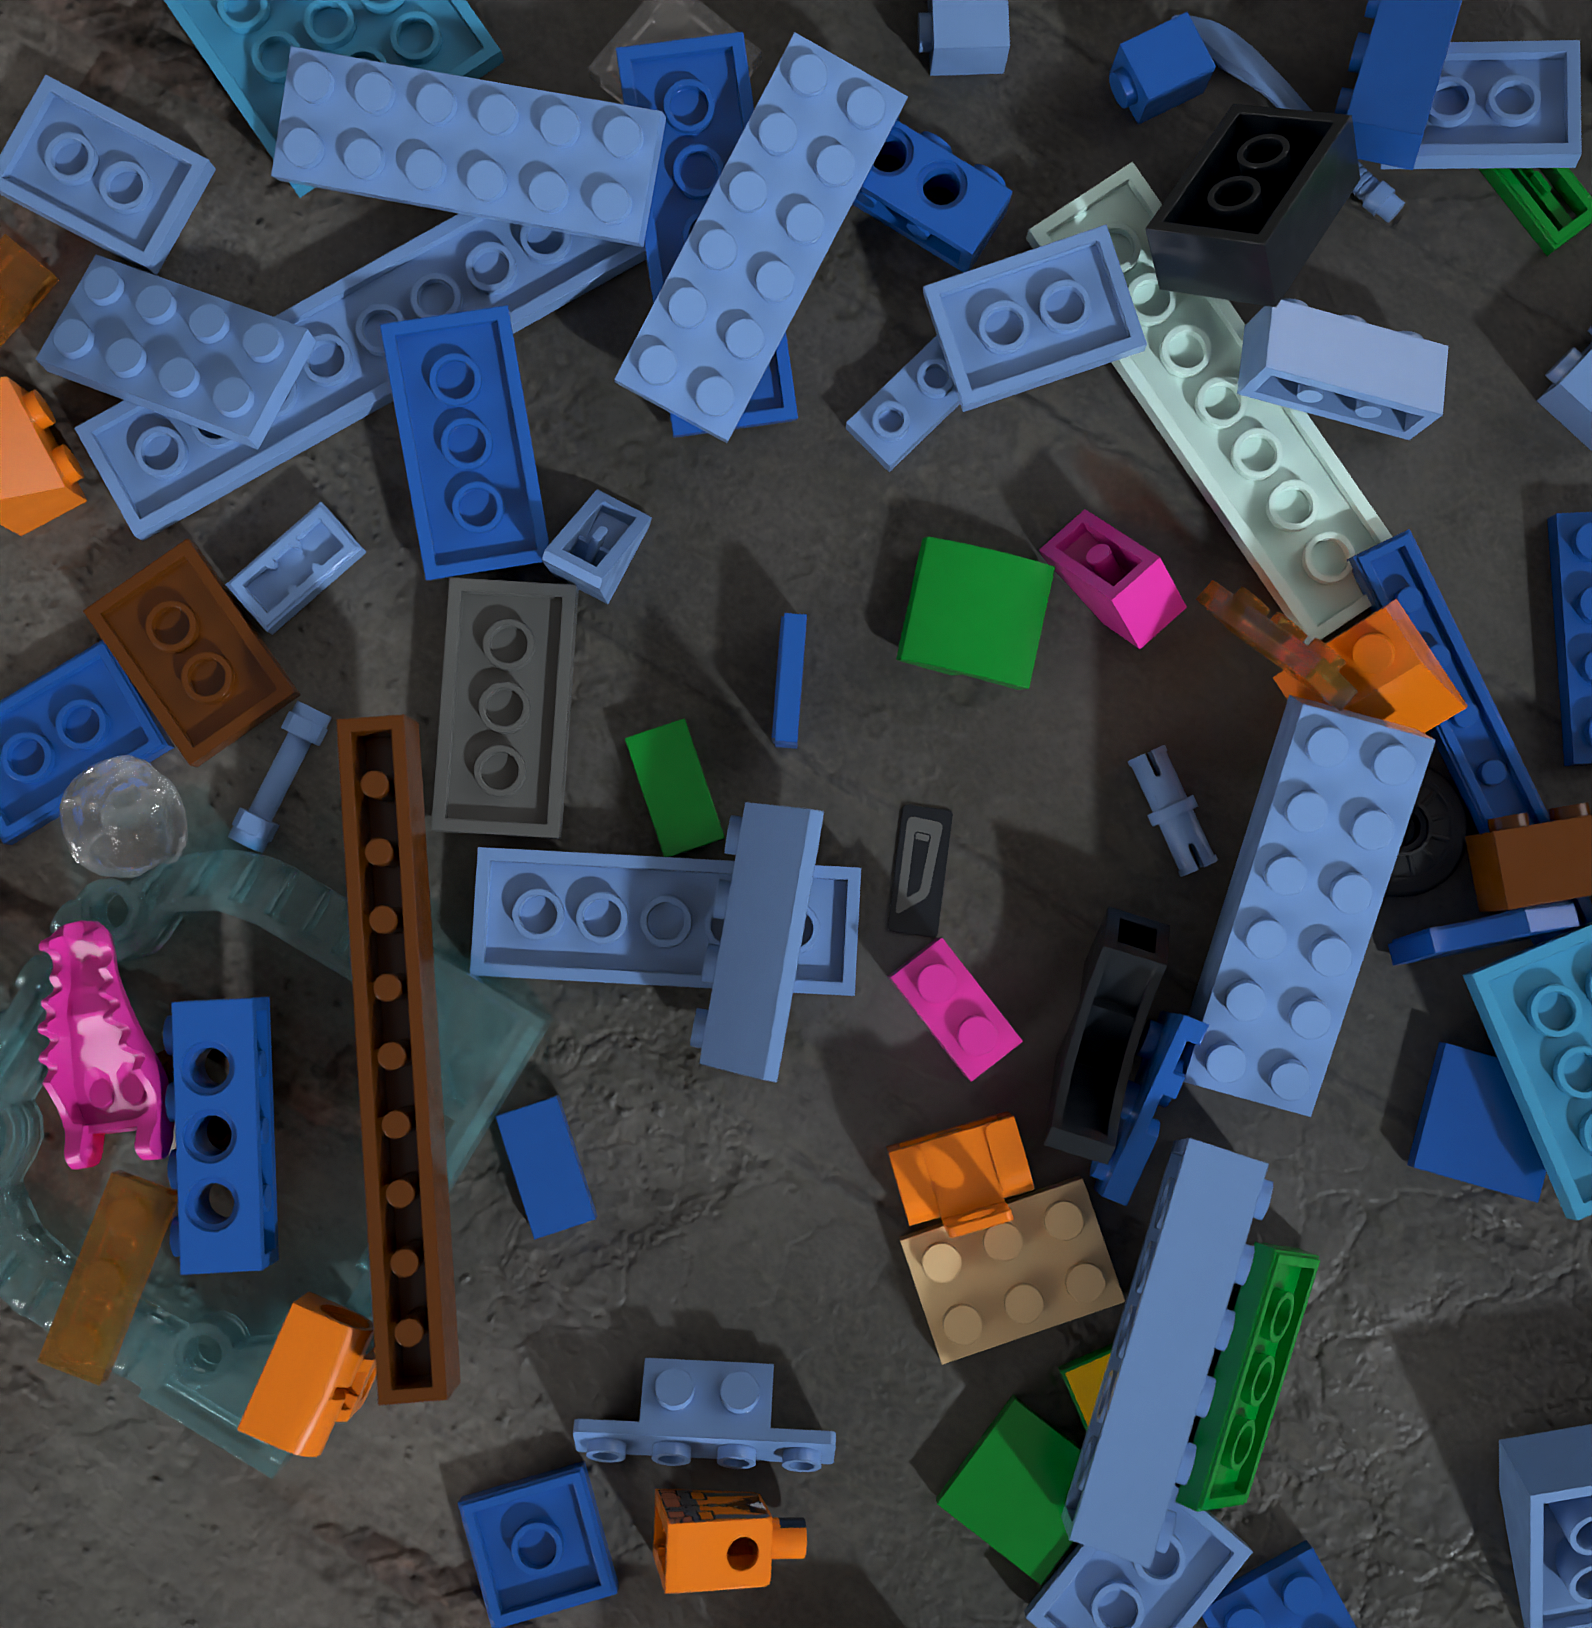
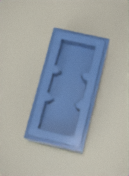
[225,502,367,635]

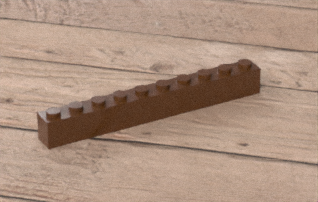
[336,714,461,1405]

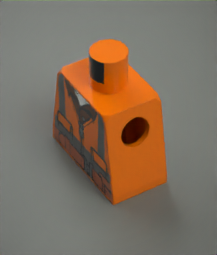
[653,1489,807,1594]

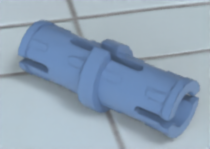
[1127,745,1218,877]

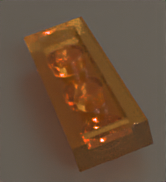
[1196,580,1358,712]
[37,1170,178,1386]

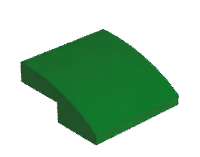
[896,537,1055,690]

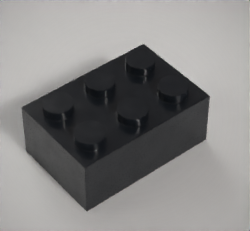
[1145,104,1360,307]

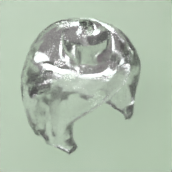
[59,755,188,879]

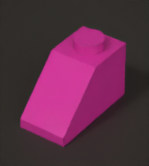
[1039,509,1187,649]

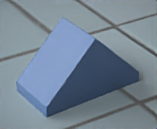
[542,489,652,604]

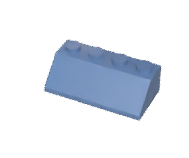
[690,802,824,1082]

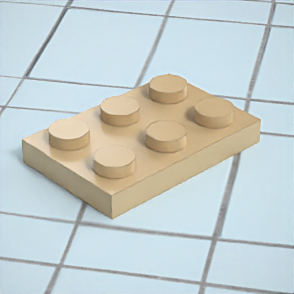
[899,1176,1125,1365]

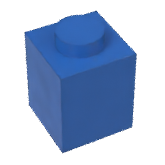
[1109,12,1216,125]

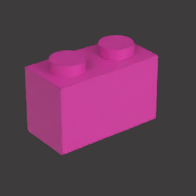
[887,937,1023,1082]

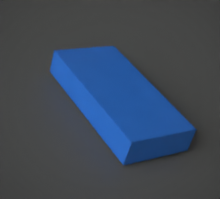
[772,613,807,749]
[495,1095,598,1240]

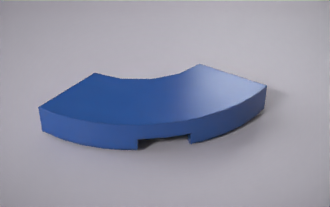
[1388,901,1580,966]

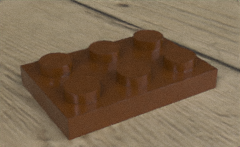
[83,538,301,767]

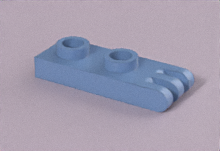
[846,335,960,472]

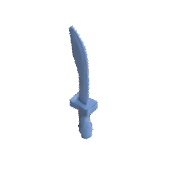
[1171,15,1405,223]

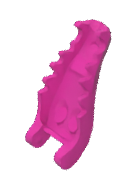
[37,921,174,1170]

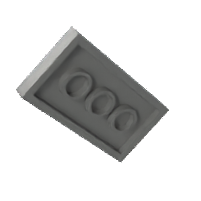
[431,577,579,839]

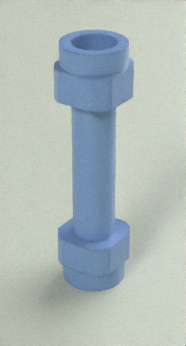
[228,700,332,853]

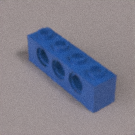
[852,117,1013,273]
[163,996,279,1275]

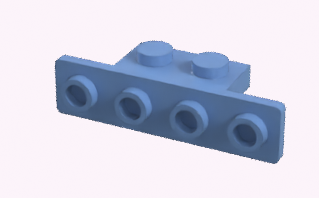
[573,1358,836,1472]

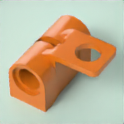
[886,1111,1034,1238]
[237,1291,376,1457]

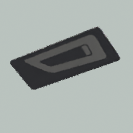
[888,805,953,937]

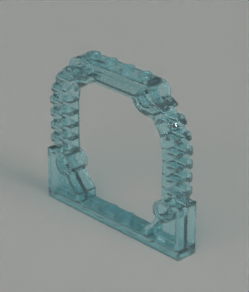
[0,849,554,1479]

